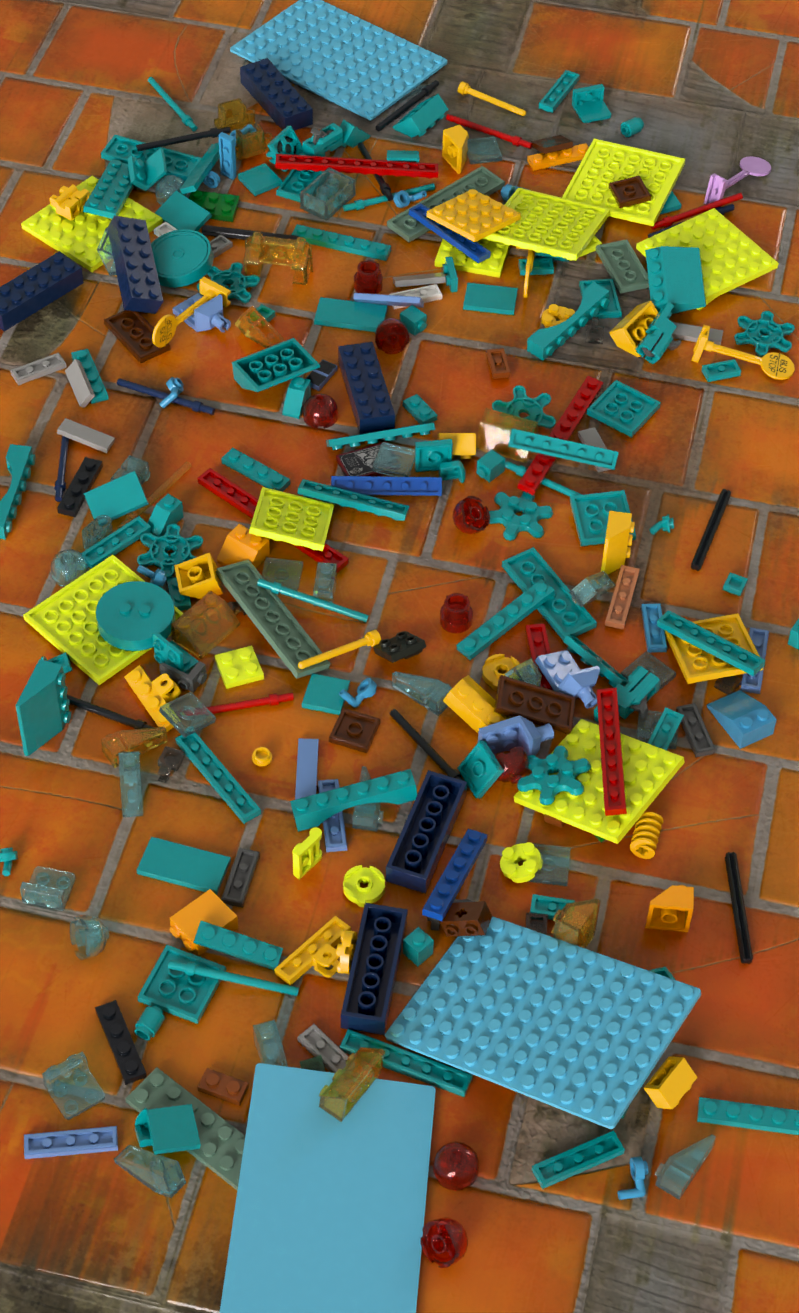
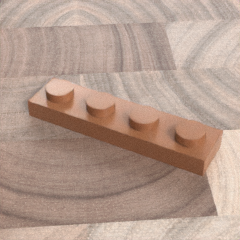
[605,565,640,630]

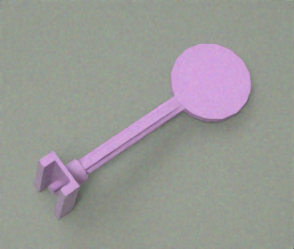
[703,156,771,205]

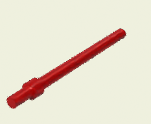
[446,114,533,149]
[651,193,743,230]
[175,692,294,720]

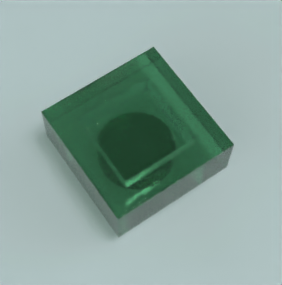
[299,1055,326,1072]

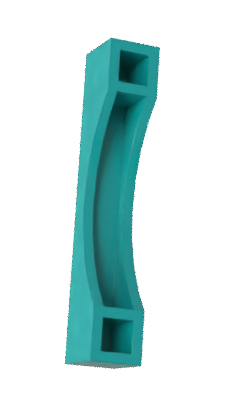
[527,282,610,361]
[0,444,36,540]
[290,769,417,832]

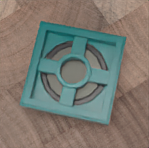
[266,126,303,172]

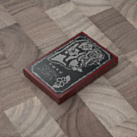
[336,441,400,476]

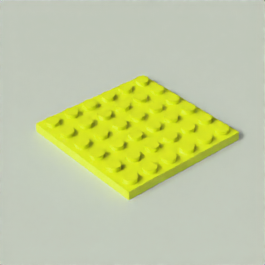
[562,139,685,227]
[21,176,163,272]
[484,188,610,261]
[636,208,778,302]
[23,555,189,685]
[514,719,685,844]

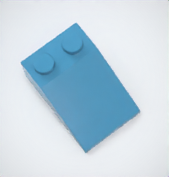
[707,690,777,749]

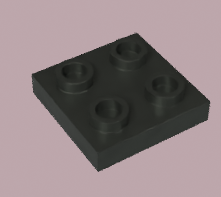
[373,631,426,663]

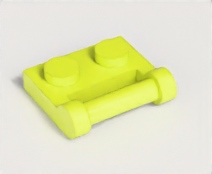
[292,827,322,880]

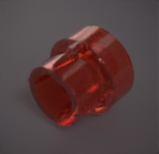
[354,260,383,294]
[440,593,473,633]

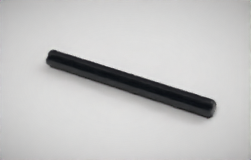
[202,225,300,246]
[691,489,731,571]
[725,852,753,964]

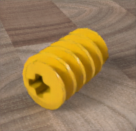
[630,812,664,859]

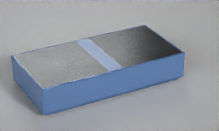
[305,359,337,391]

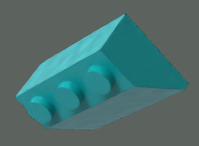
[392,94,449,138]

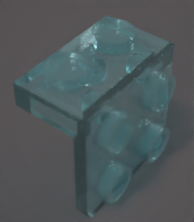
[20,866,76,911]
[42,1051,105,1120]

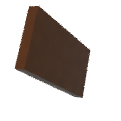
[104,310,170,363]
[494,675,576,734]

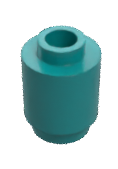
[620,117,644,137]
[134,1006,165,1041]

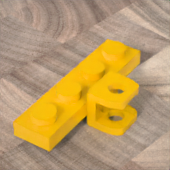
[124,665,181,734]
[274,916,351,986]

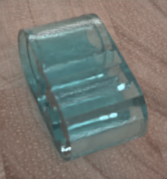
[82,515,113,550]

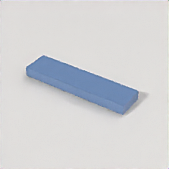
[353,293,424,308]
[740,627,769,694]
[295,738,319,800]
[318,779,347,852]
[24,1126,118,1159]

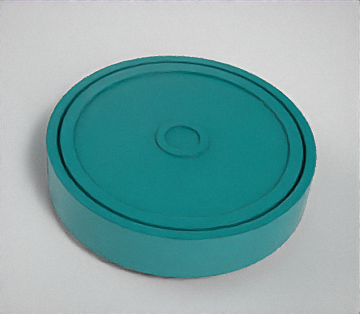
[151,229,214,288]
[96,581,175,651]

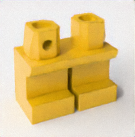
[50,184,90,221]

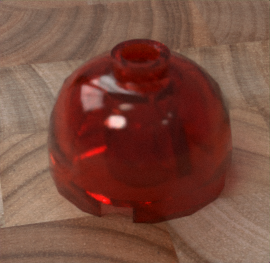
[375,318,409,354]
[303,394,338,429]
[452,496,490,534]
[495,746,529,784]
[433,1142,479,1191]
[421,1217,468,1268]

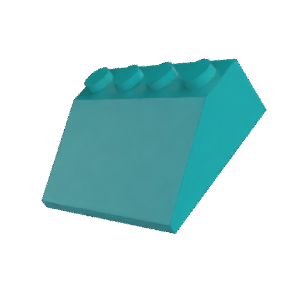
[645,246,706,314]
[232,338,320,392]
[15,659,71,756]

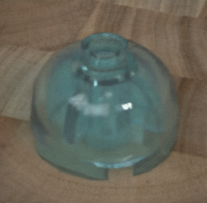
[155,175,188,205]
[51,549,89,587]
[70,915,109,960]

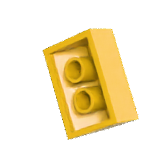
[609,301,658,357]
[600,511,635,577]
[443,675,510,733]

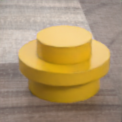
[252,747,272,766]

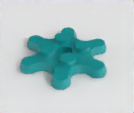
[197,262,260,303]
[734,311,795,357]
[492,385,556,436]
[485,491,553,541]
[137,524,203,578]
[517,746,591,805]

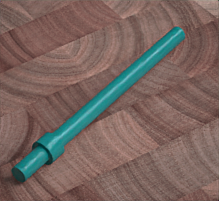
[148,77,198,132]
[343,183,435,212]
[505,461,582,497]
[257,578,369,623]
[168,960,299,996]

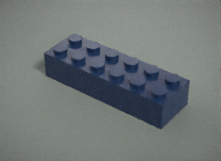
[240,58,313,131]
[107,216,164,314]
[0,251,84,331]
[338,342,395,434]
[386,770,467,894]
[341,903,408,1035]

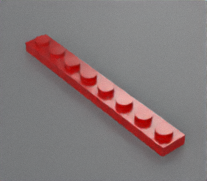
[597,687,627,816]

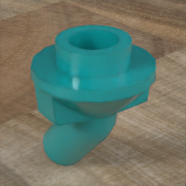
[649,514,674,535]
[0,847,18,876]

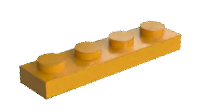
[527,143,589,171]

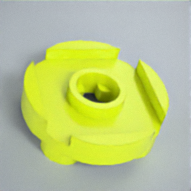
[500,842,543,883]
[343,865,385,907]

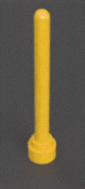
[457,81,526,116]
[298,630,381,669]

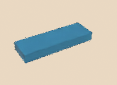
[218,132,237,180]
[641,603,667,653]

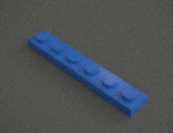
[409,203,491,263]
[331,476,442,496]
[422,829,488,921]

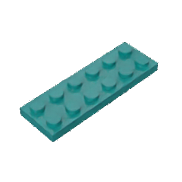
[101,135,201,181]
[83,160,135,219]
[502,547,597,640]

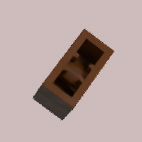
[439,901,492,937]

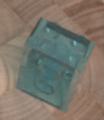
[300,167,356,221]

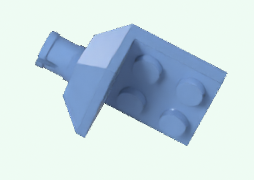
[172,293,231,332]
[535,650,600,708]
[478,715,554,760]

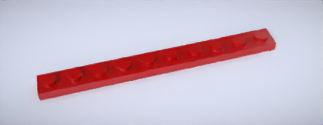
[275,154,438,179]
[517,376,604,496]
[197,468,349,574]

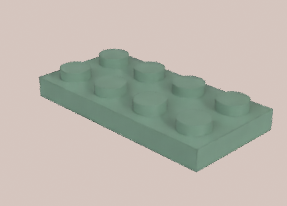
[596,239,649,294]

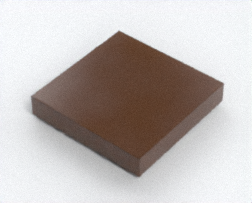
[531,135,573,154]
[609,175,651,208]
[329,708,380,753]

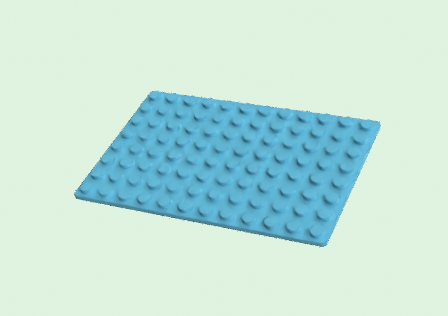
[230,0,448,120]
[385,916,701,1129]
[220,1063,436,1313]

